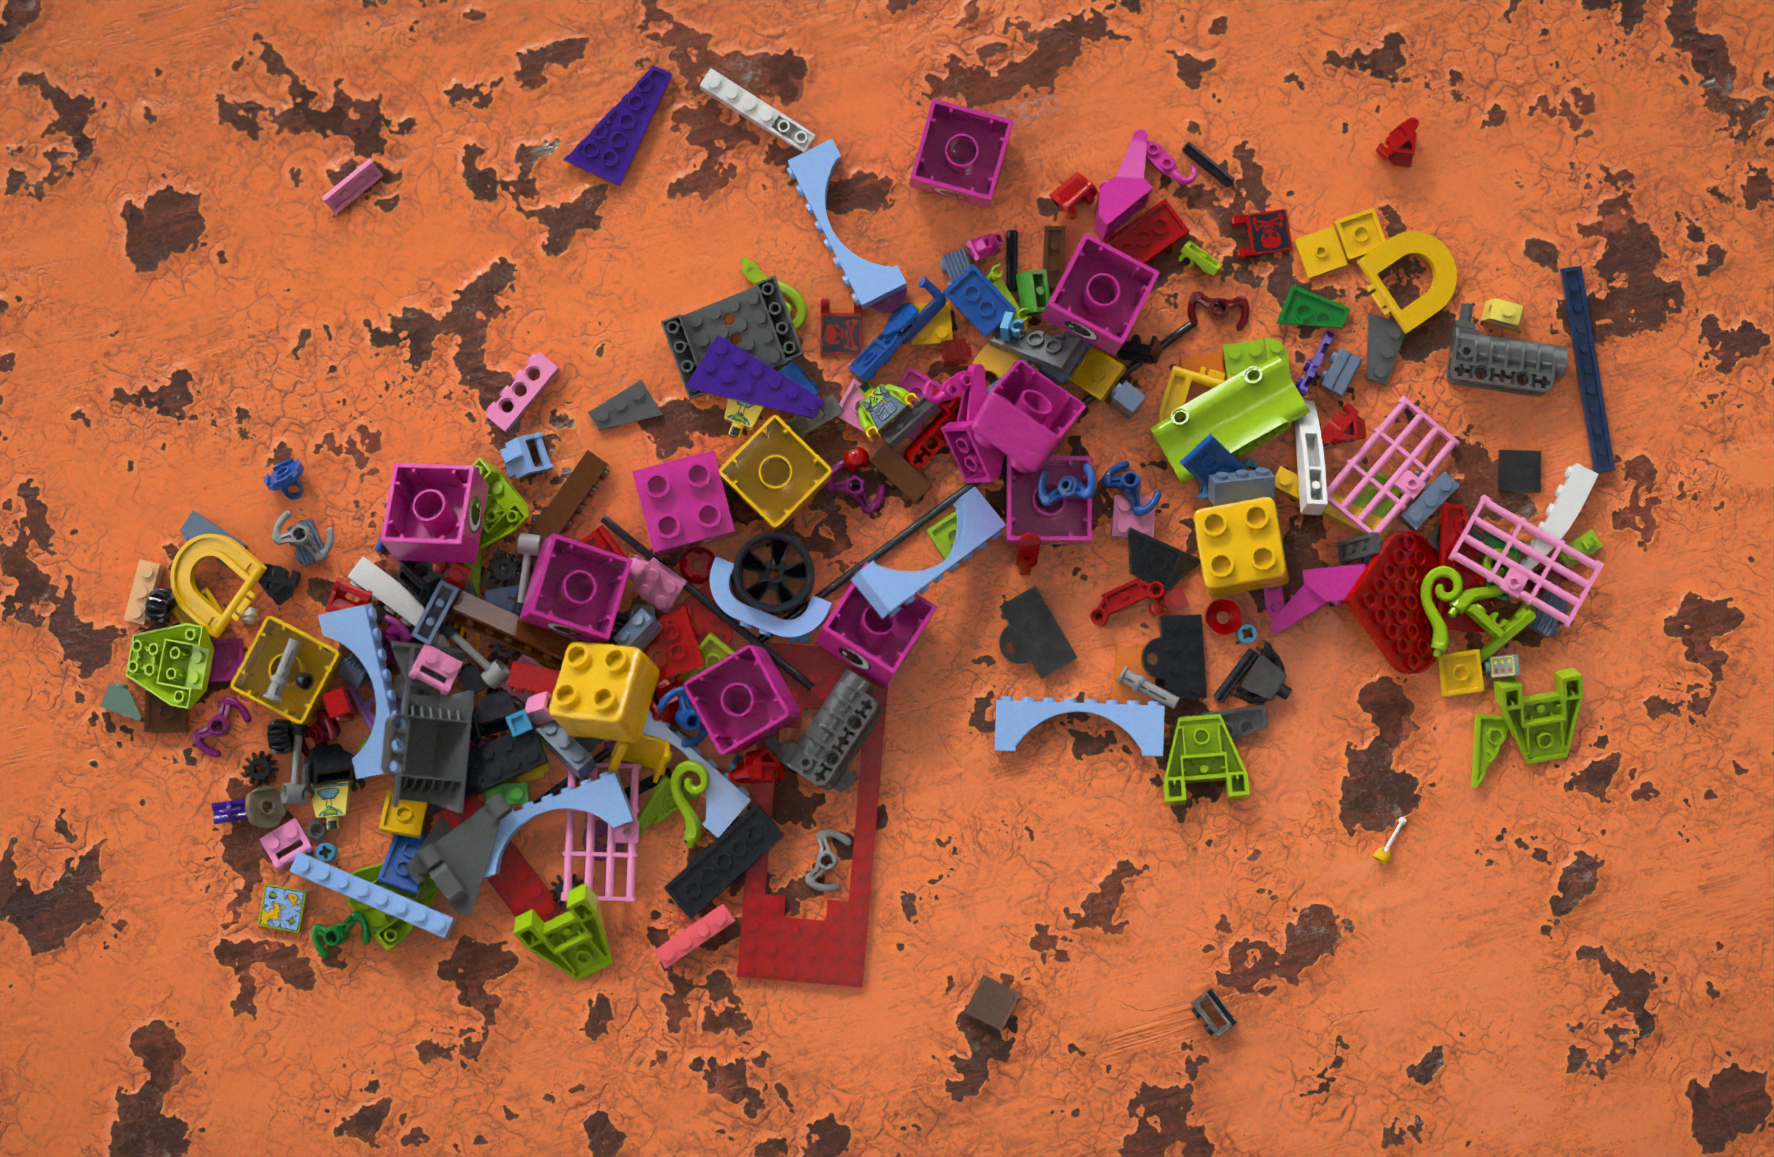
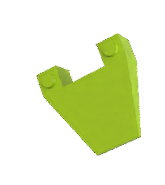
[1494,668,1584,764]
[1163,714,1250,806]
[514,883,613,980]

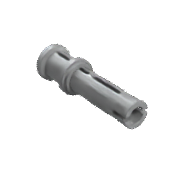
[263,638,302,703]
[1117,666,1180,709]

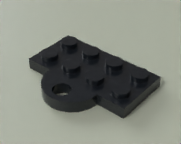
[999,586,1078,679]
[1141,614,1207,699]

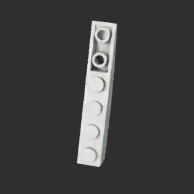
[700,68,815,152]
[1294,400,1328,515]
[1519,463,1599,570]
[348,556,452,648]

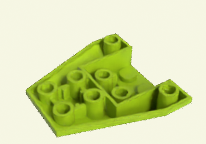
[472,457,529,552]
[125,623,214,709]
[344,862,440,951]

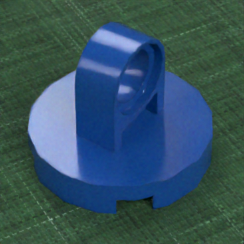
[264,459,304,500]

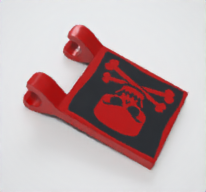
[1230,209,1293,258]
[820,298,862,355]

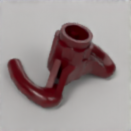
[1187,291,1249,331]
[302,709,341,757]

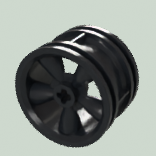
[733,532,815,615]

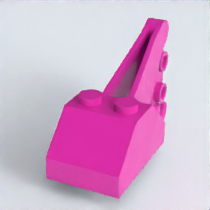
[1094,129,1197,241]
[923,364,1005,483]
[1264,563,1369,633]

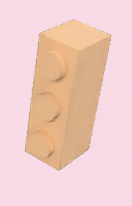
[124,559,165,627]

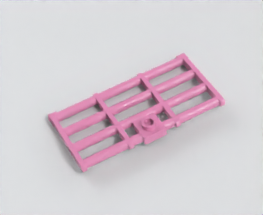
[1327,396,1460,539]
[1448,494,1604,628]
[561,763,642,902]

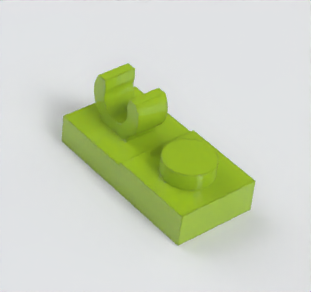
[1179,240,1223,276]
[1558,529,1603,569]
[1465,604,1507,638]

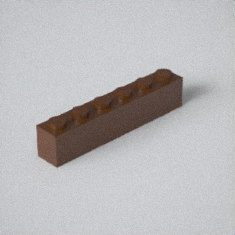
[516,450,610,566]
[449,591,576,671]

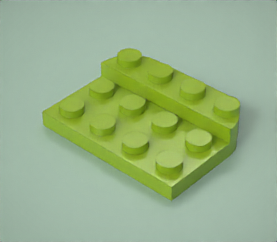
[1222,338,1291,381]

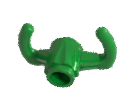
[311,911,371,959]

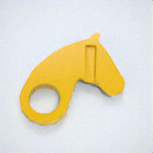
[972,315,1042,379]

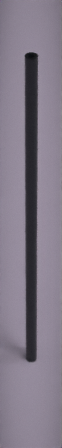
[601,515,815,691]

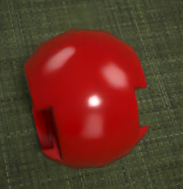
[843,447,869,472]

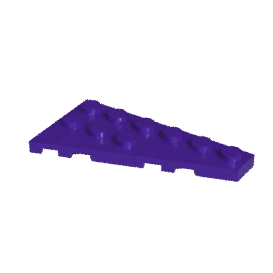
[563,65,673,186]
[685,335,824,419]

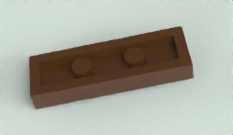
[1043,225,1066,289]

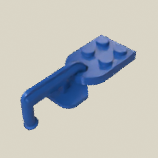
[847,276,947,382]

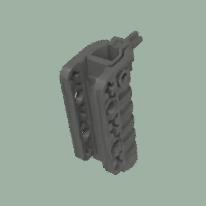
[1446,303,1568,397]
[764,668,883,790]

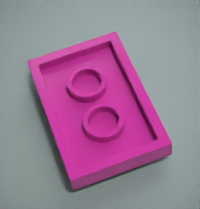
[886,366,942,441]

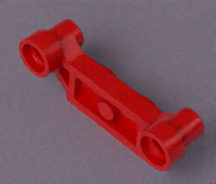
[1090,578,1165,627]

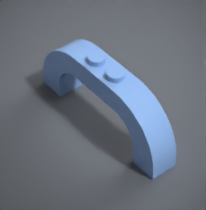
[710,556,834,638]

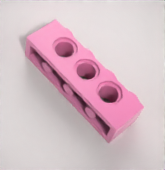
[486,352,560,433]

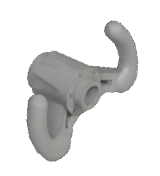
[272,510,335,560]
[805,829,851,892]

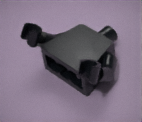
[1230,640,1292,704]
[471,687,536,748]
[301,742,366,800]

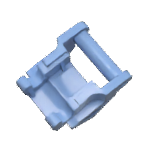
[500,432,554,479]

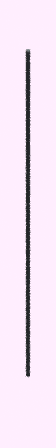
[533,321,1194,804]

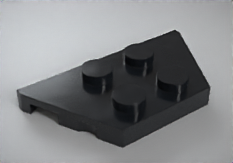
[1128,528,1201,591]

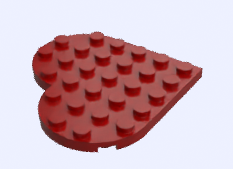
[1344,531,1438,674]

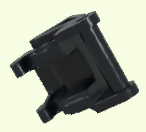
[258,564,301,605]

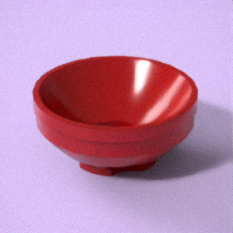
[679,546,715,584]
[1205,598,1243,636]

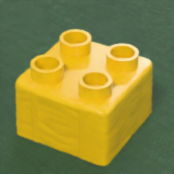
[719,415,832,530]
[1194,497,1289,597]
[230,616,344,725]
[549,642,660,743]

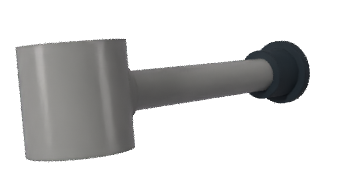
[511,532,541,613]
[439,621,510,689]
[281,724,308,804]

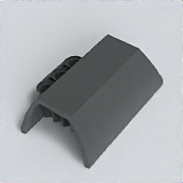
[381,684,474,813]

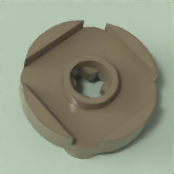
[245,786,287,828]

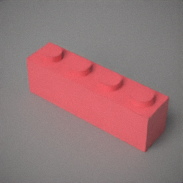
[654,903,736,969]

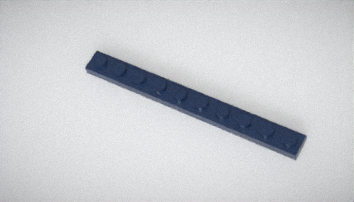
[1560,266,1615,473]

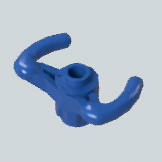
[1101,461,1162,516]
[1038,463,1096,506]
[657,686,709,748]

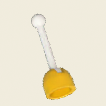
[1372,817,1407,865]

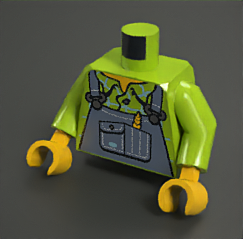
[858,381,920,442]

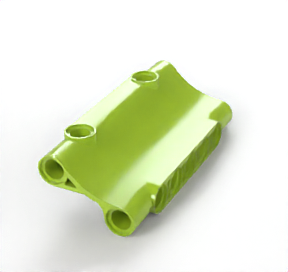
[1150,356,1310,485]

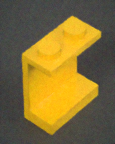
[608,734,672,783]

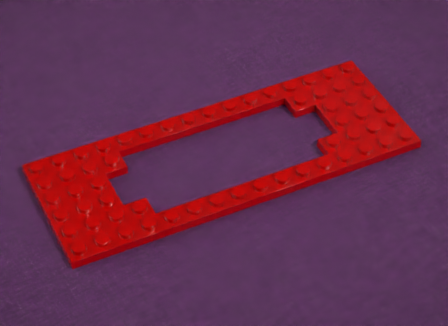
[737,642,888,987]

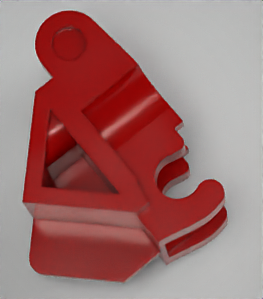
[1375,117,1419,167]
[1049,172,1098,220]
[1321,403,1366,447]
[325,577,373,612]
[649,675,692,725]
[727,744,785,784]

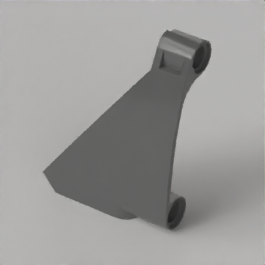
[418,793,513,915]

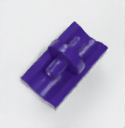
[212,799,248,824]

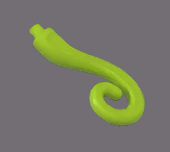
[740,256,807,330]
[1447,548,1519,618]
[1420,566,1463,658]
[670,760,710,848]

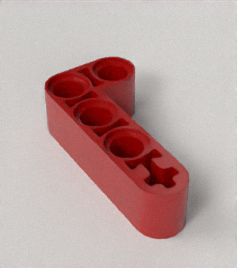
[904,386,961,468]

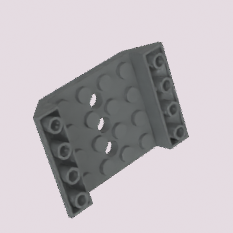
[661,276,804,399]

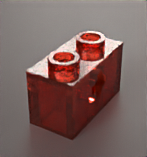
[940,338,972,367]

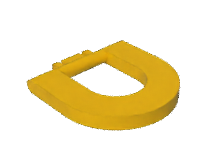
[1356,231,1457,334]
[1159,365,1234,423]
[170,534,267,638]

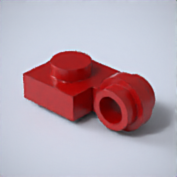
[431,562,473,589]
[1148,586,1189,617]

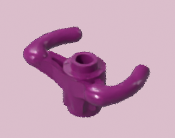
[824,460,886,514]
[381,615,412,666]
[192,696,252,758]

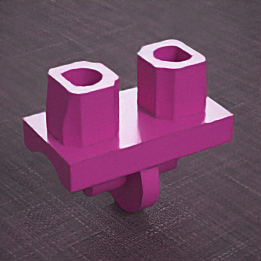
[966,232,1004,261]

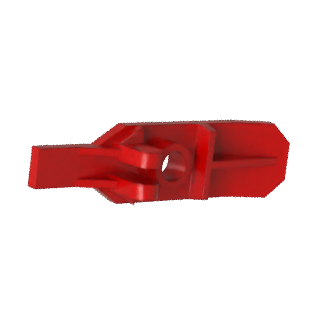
[1016,534,1041,575]

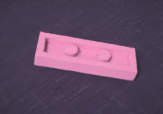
[321,158,384,215]

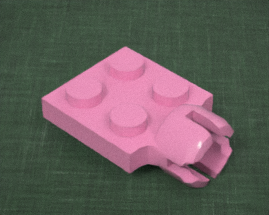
[627,554,687,614]

